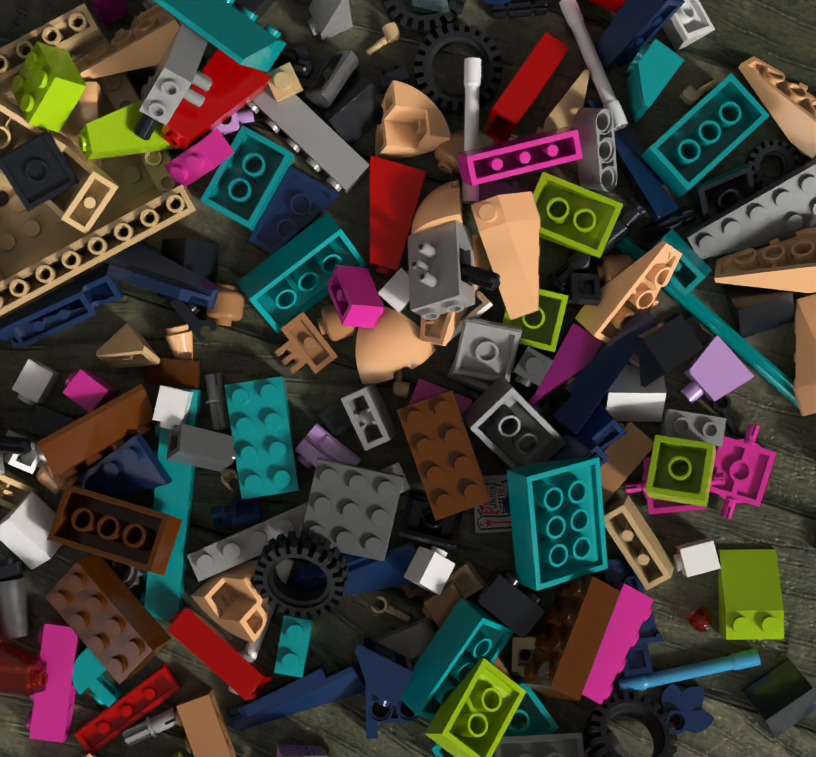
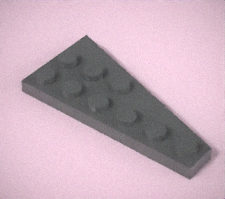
[684,158,816,259]

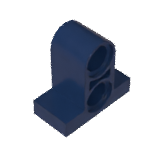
[365,682,419,739]

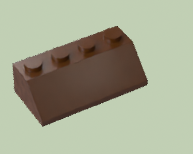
[35,384,155,480]

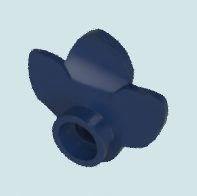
[661,683,714,734]

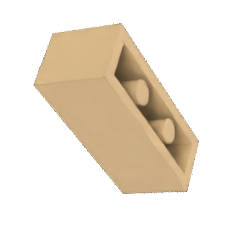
[604,495,675,590]

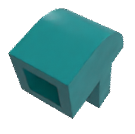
[72,647,122,708]

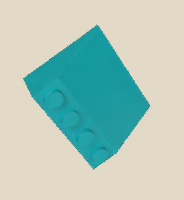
[153,0,287,72]
[507,456,608,591]

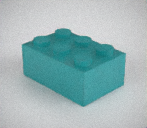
[200,125,295,232]

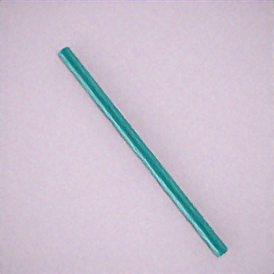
[608,236,799,408]

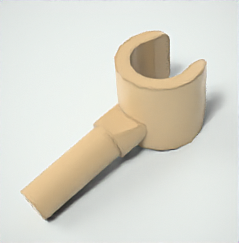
[366,22,400,56]
[679,79,719,105]
[393,370,410,398]
[220,467,239,491]
[371,596,410,622]

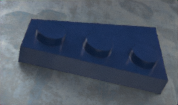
[249,166,340,254]

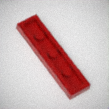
[73,663,182,755]

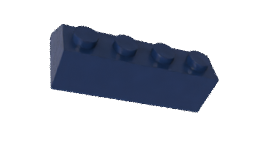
[355,633,414,707]

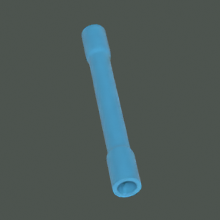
[617,648,761,694]

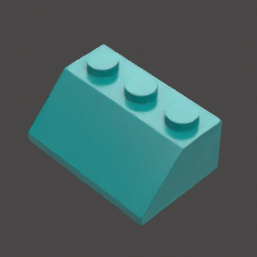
[625,39,684,124]

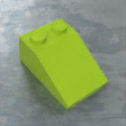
[533,172,623,258]
[718,549,784,640]
[425,658,526,757]

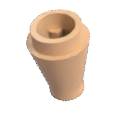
[165,323,193,359]

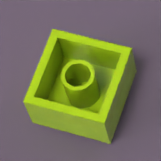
[11,42,87,132]
[502,289,569,352]
[645,435,716,507]

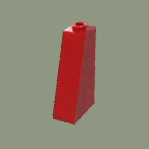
[481,32,570,143]
[161,49,271,151]
[370,155,426,276]
[167,607,274,700]

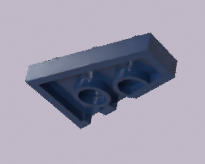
[78,433,172,497]
[602,557,664,644]

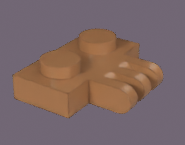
[274,312,338,375]

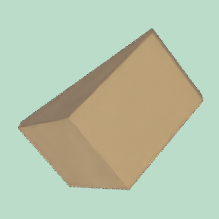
[96,323,160,369]
[0,468,38,510]

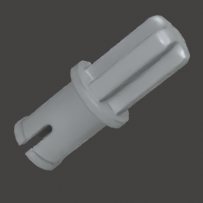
[204,372,229,430]
[122,707,178,746]

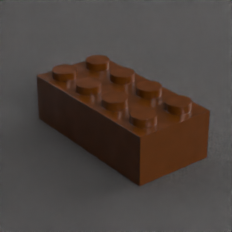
[396,389,491,520]
[47,484,182,576]
[45,554,171,684]
[522,576,621,701]

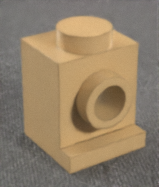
[510,633,539,677]

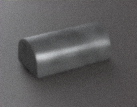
[305,50,359,108]
[0,577,33,639]

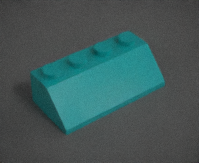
[237,212,367,334]
[401,598,514,720]

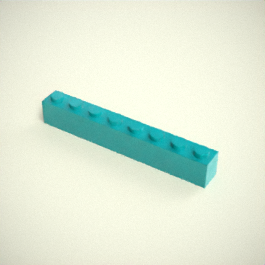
[140,388,202,619]

